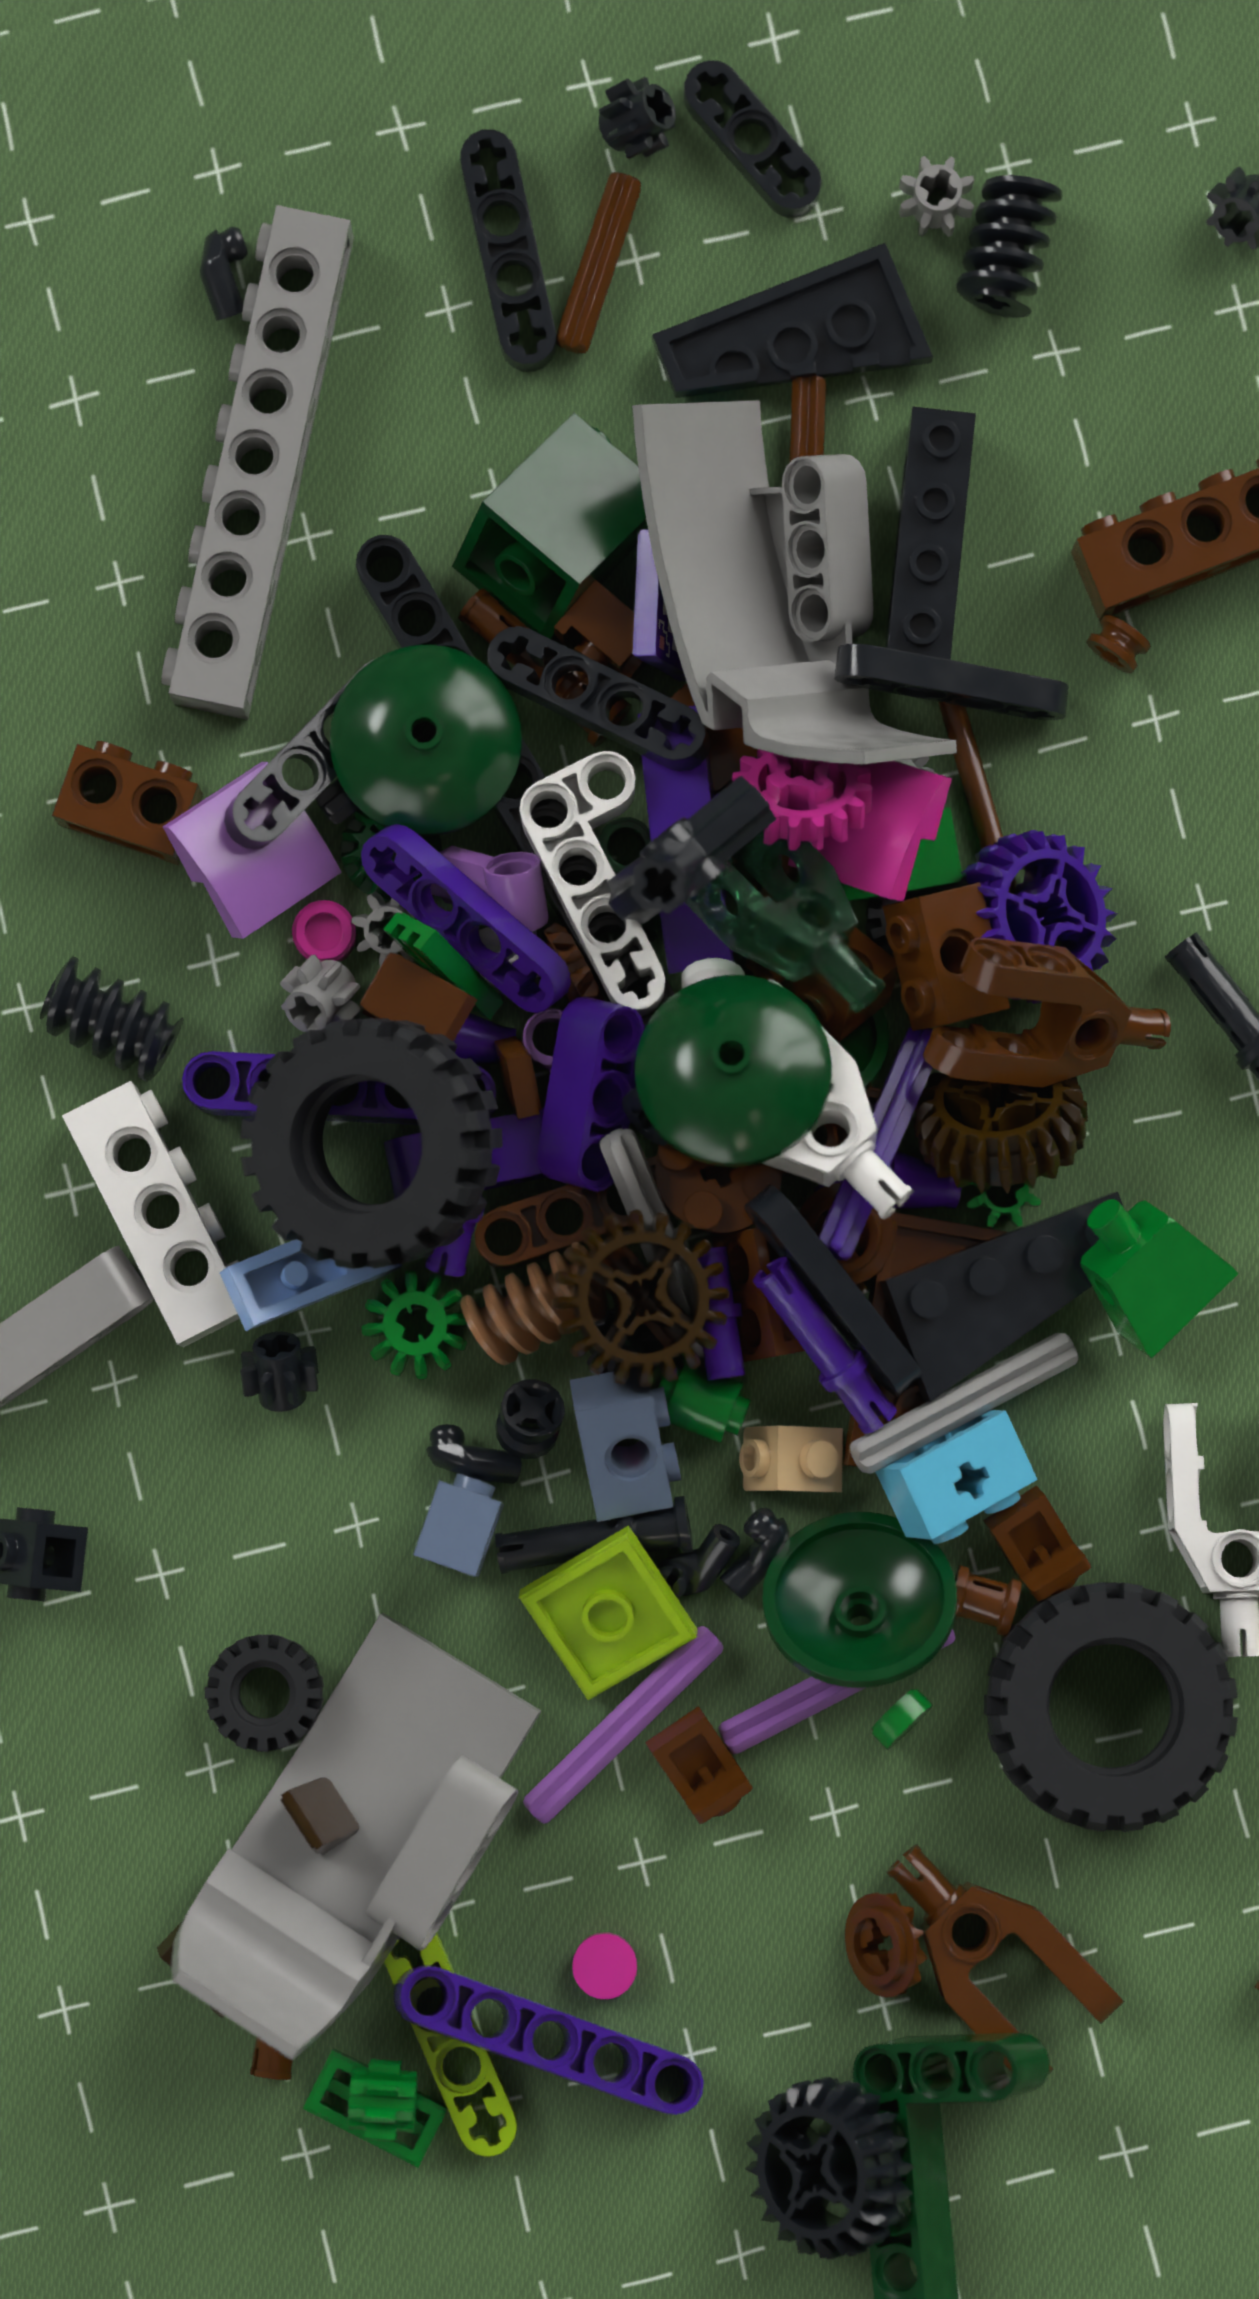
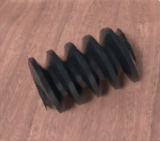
[956,175,1063,318]
[40,956,184,1082]

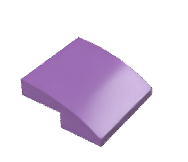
[163,762,342,939]

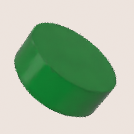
[871,1689,933,1750]

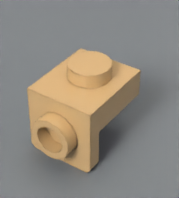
[739,1426,843,1493]

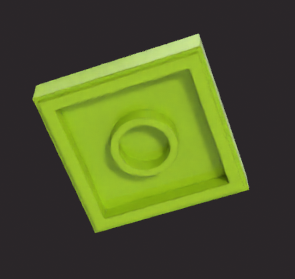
[519,1525,698,1700]

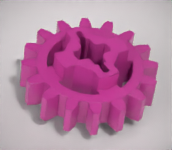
[732,749,872,851]

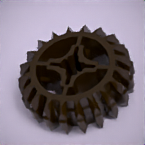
[913,1073,1088,1194]
[552,1210,729,1387]

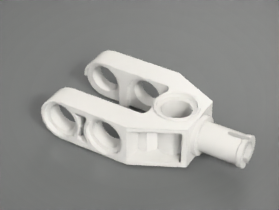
[762,979,913,1220]
[1163,1403,1259,1657]

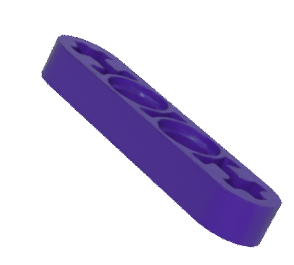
[361,824,571,1013]

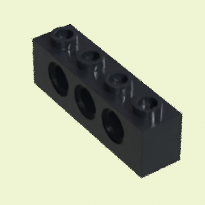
[885,407,976,660]

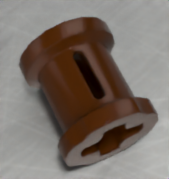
[955,1565,1022,1636]

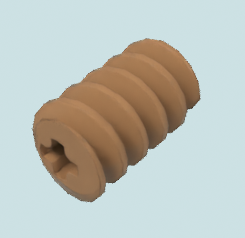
[460,1242,607,1366]

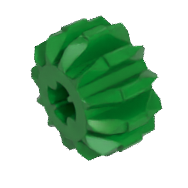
[361,1270,468,1380]

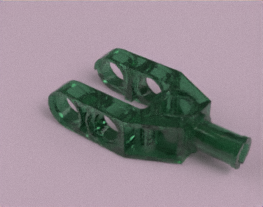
[684,830,886,1013]

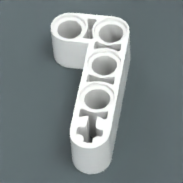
[520,751,665,1016]

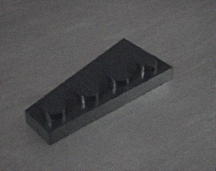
[652,243,933,398]
[880,1192,1124,1402]

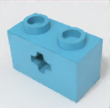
[876,1410,1038,1544]

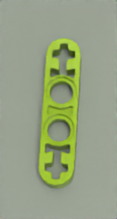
[384,1933,518,2157]

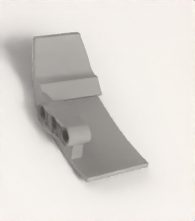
[632,400,957,764]
[172,1613,542,2060]

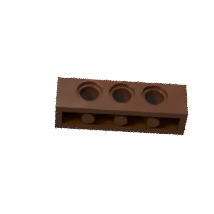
[1071,459,1259,621]

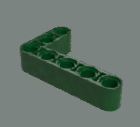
[853,2033,1050,2299]

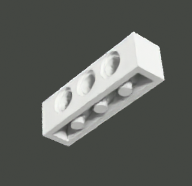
[62,1081,240,1347]

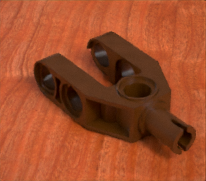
[923,938,1171,1088]
[886,1844,1124,2075]

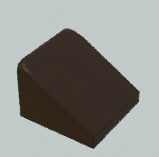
[281,1777,359,1856]

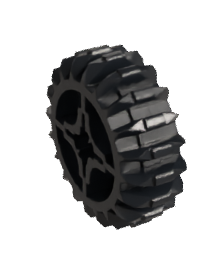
[744,2077,915,2259]

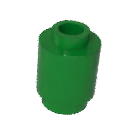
[658,1364,751,1443]

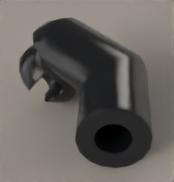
[200,227,248,321]
[426,1424,522,1484]
[719,1508,790,1600]
[656,1524,741,1599]

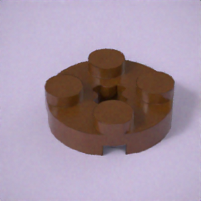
[654,1144,783,1235]

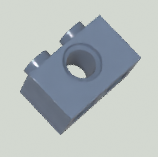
[570,1367,681,1522]
[413,1473,504,1577]

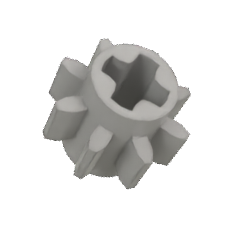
[899,156,974,237]
[351,891,417,967]
[280,955,361,1032]

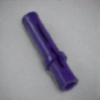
[753,1257,897,1434]

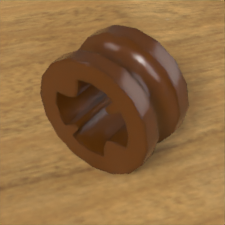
[1086,614,1151,674]

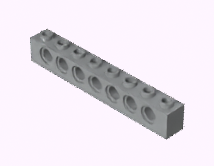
[161,205,354,720]

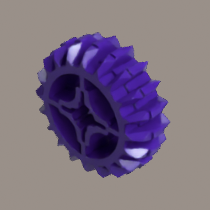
[961,830,1118,1004]

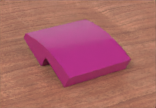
[788,761,952,901]

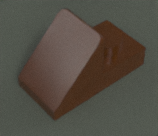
[360,953,477,1042]

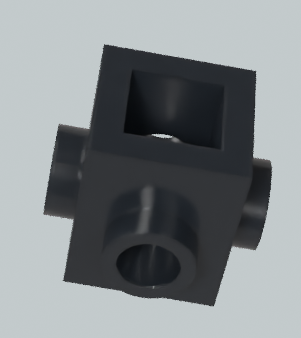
[0,1507,88,1601]

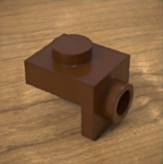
[983,1485,1091,1601]
[645,1706,753,1824]

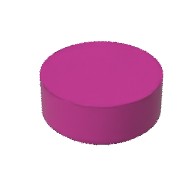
[292,900,357,962]
[572,1932,637,1999]

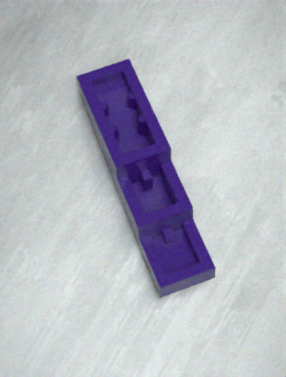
[638,705,734,974]

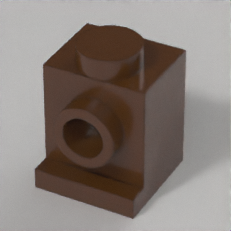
[554,579,647,679]

